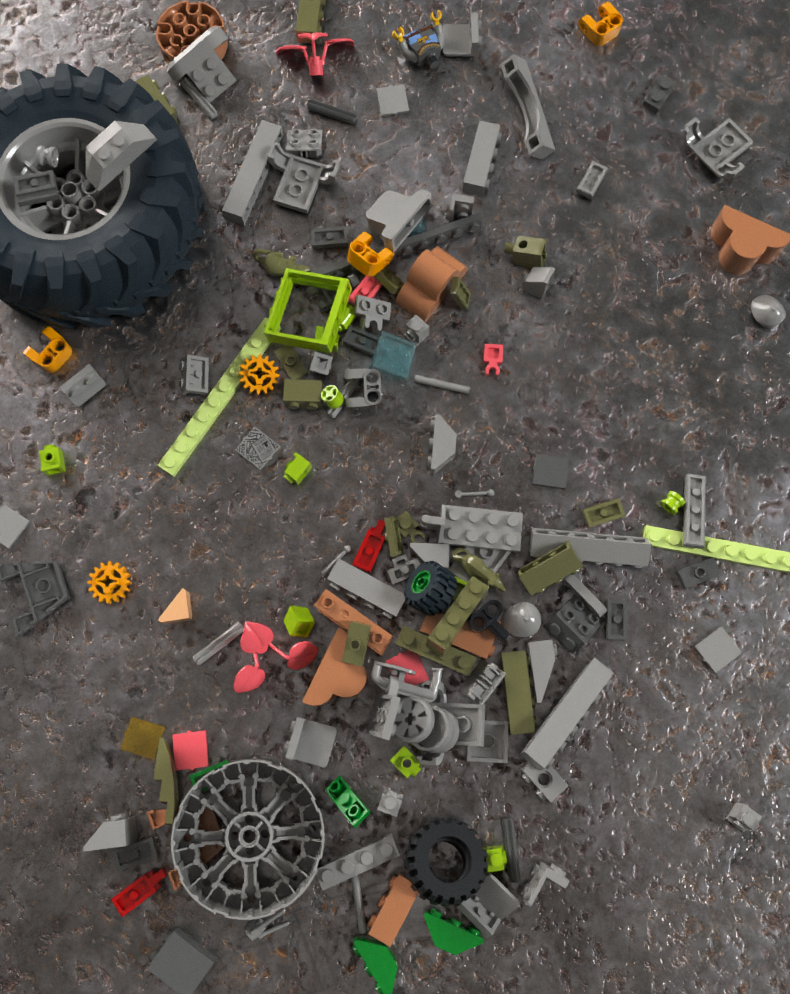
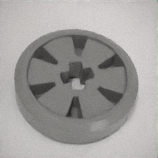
[394,696,435,743]

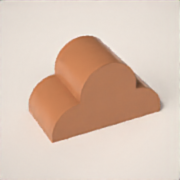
[711,205,790,275]
[396,246,468,323]
[302,627,368,707]

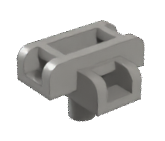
[387,554,420,591]

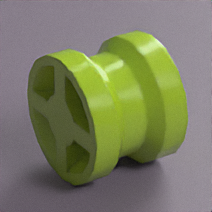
[321,385,344,409]
[660,491,685,515]

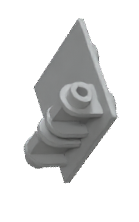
[285,129,323,158]
[458,659,506,706]

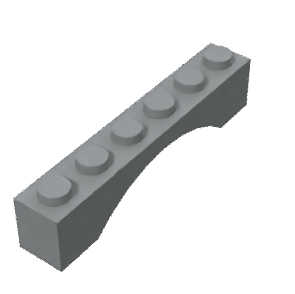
[501,54,555,160]

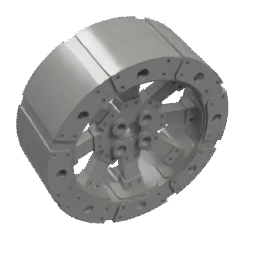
[171,759,325,920]

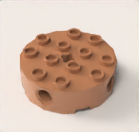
[156,1,228,64]

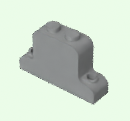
[365,190,433,253]

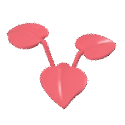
[276,32,354,76]
[233,622,319,693]

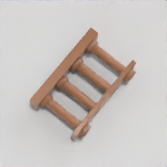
[314,589,393,656]

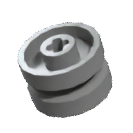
[408,705,459,754]

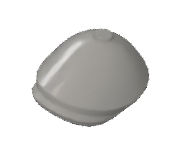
[751,295,786,328]
[502,602,541,637]

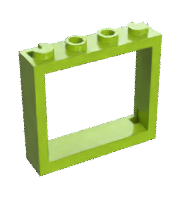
[264,268,352,354]

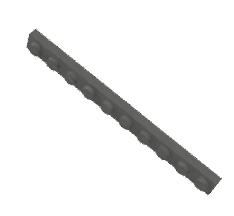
[310,213,483,278]

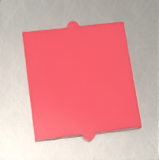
[385,651,429,686]
[172,730,209,771]

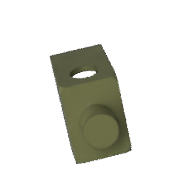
[504,236,547,270]

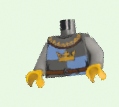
[392,10,444,69]

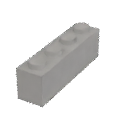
[462,121,502,196]
[327,558,406,619]
[316,833,400,891]

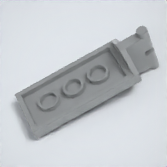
[419,504,523,553]

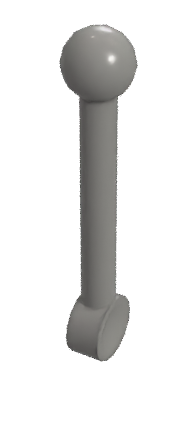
[455,489,494,499]
[320,545,351,576]

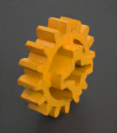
[238,354,280,396]
[87,561,132,604]

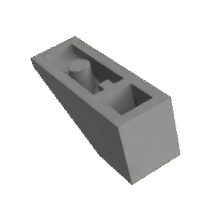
[526,640,557,704]

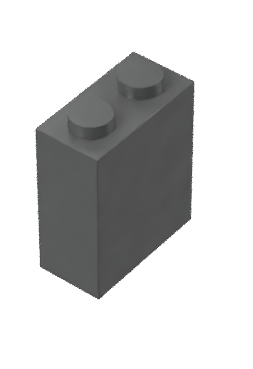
[147,927,217,994]

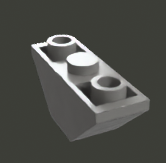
[427,414,457,474]

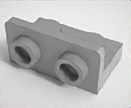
[446,194,474,223]
[179,354,209,395]
[59,364,106,407]

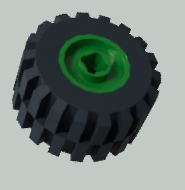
[404,561,457,616]

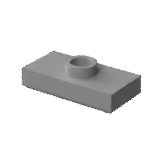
[576,161,608,200]

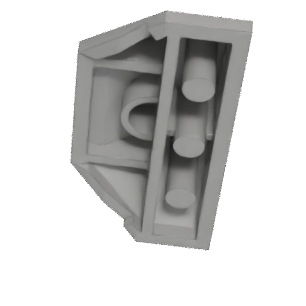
[85,121,157,192]

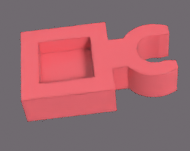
[483,344,503,377]

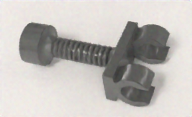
[309,272,360,313]

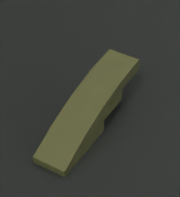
[154,737,179,826]

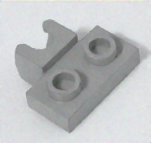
[353,295,391,334]

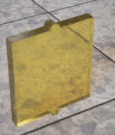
[121,717,165,760]

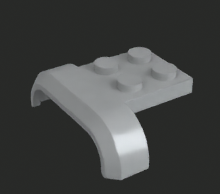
[167,26,237,103]
[684,117,753,179]
[267,143,339,213]
[417,681,485,765]

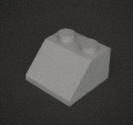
[83,813,137,852]

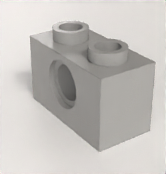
[520,762,569,803]

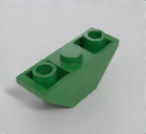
[325,775,371,828]
[423,908,484,955]
[352,936,398,994]

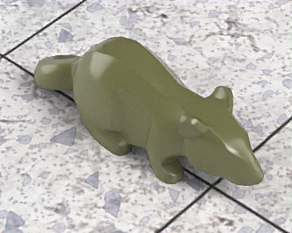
[253,249,311,276]
[451,548,506,592]

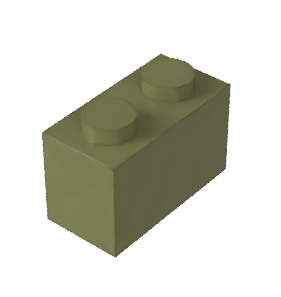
[283,379,323,410]

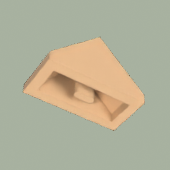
[158,588,193,624]

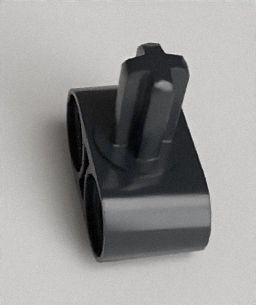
[468,600,509,642]

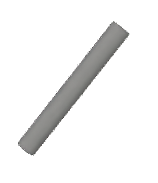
[414,375,470,394]
[351,875,367,934]

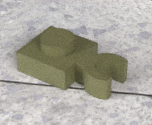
[398,511,425,543]

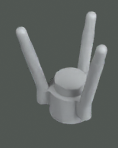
[244,909,289,941]

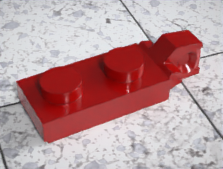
[352,519,386,573]
[111,867,168,917]

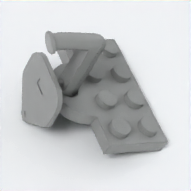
[366,661,443,740]

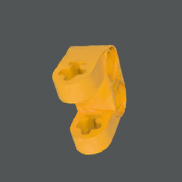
[578,1,623,46]
[347,232,394,277]
[22,325,72,373]

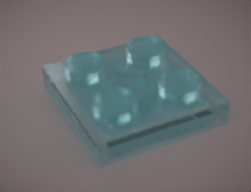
[370,331,417,380]

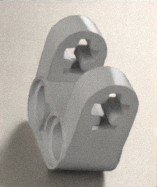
[344,369,382,408]

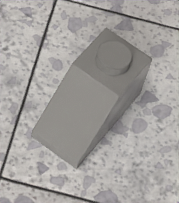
[522,267,555,299]
[410,543,449,570]

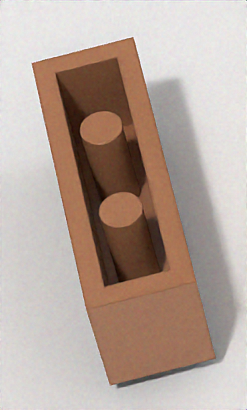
[367,872,419,947]

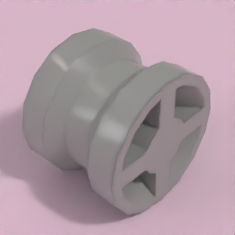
[36,145,59,168]

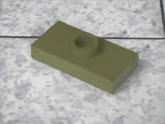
[450,277,471,310]
[274,345,309,380]
[384,516,404,557]
[342,621,372,667]

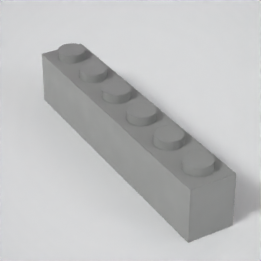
[221,120,284,226]
[529,528,652,568]
[520,658,614,771]

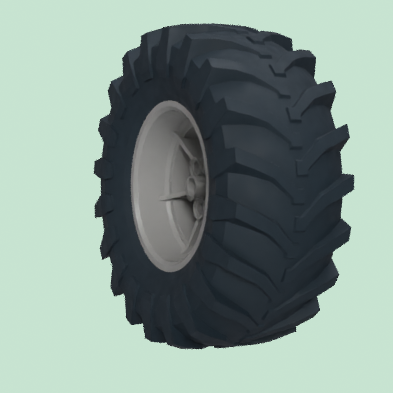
[0,64,204,329]

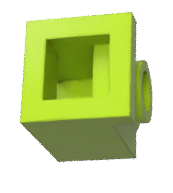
[39,445,66,476]
[283,452,312,485]
[390,746,421,778]
[482,845,507,872]

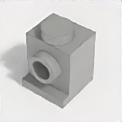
[403,315,430,347]
[309,352,333,375]
[377,788,403,817]
[726,802,762,832]

